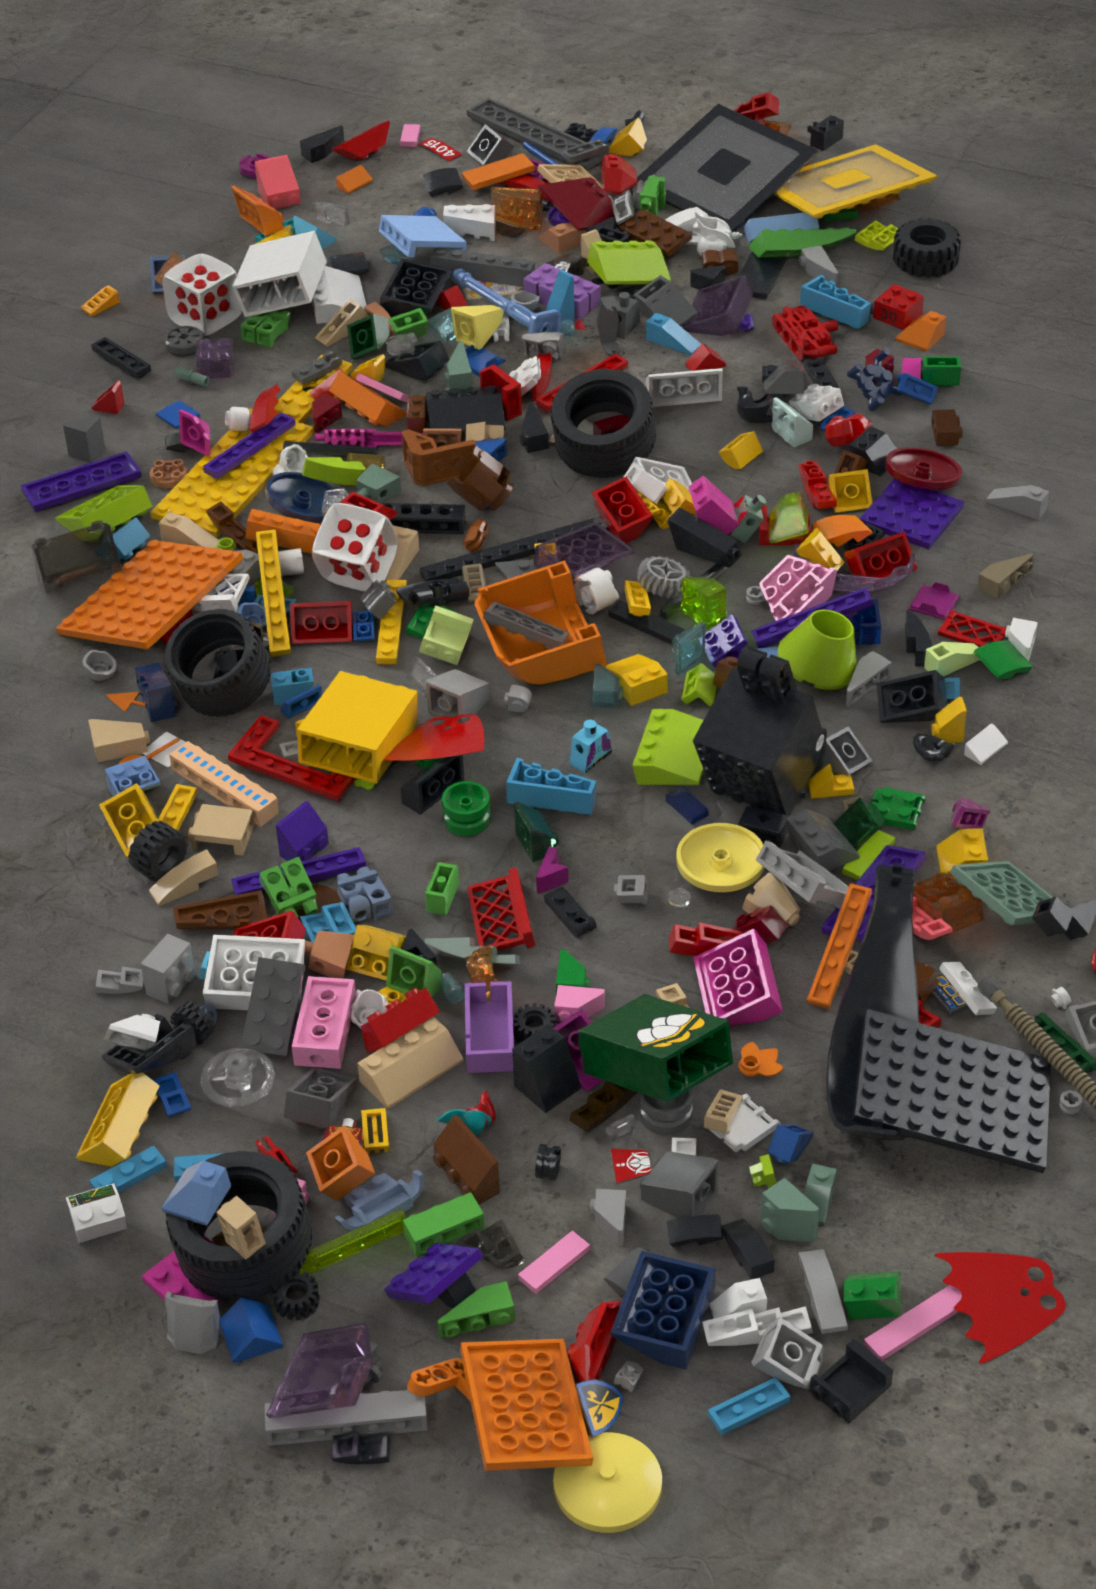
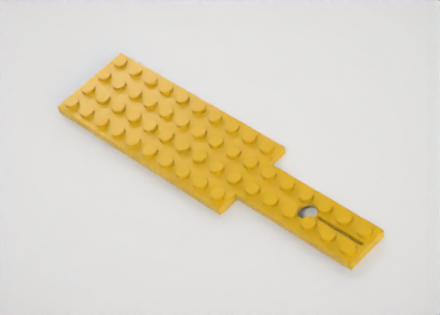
[150,355,353,538]

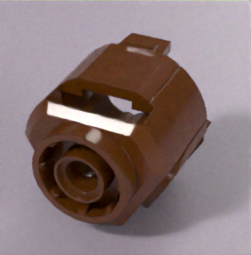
[447,446,514,511]

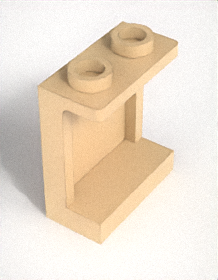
[188,804,255,856]

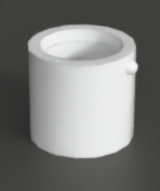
[278,548,304,577]

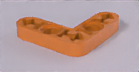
[407,1358,471,1402]

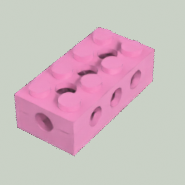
[292,976,356,1069]

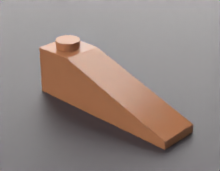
[539,223,586,254]

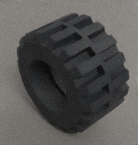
[128,821,188,882]

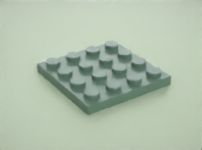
[949,861,1053,926]

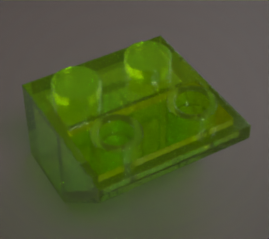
[681,577,727,629]

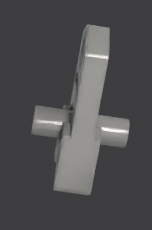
[613,1361,644,1392]

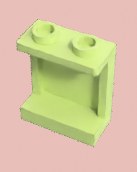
[419,606,474,665]

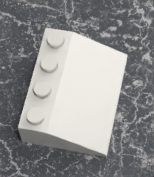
[312,266,367,324]
[203,935,305,1013]

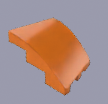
[813,515,872,547]

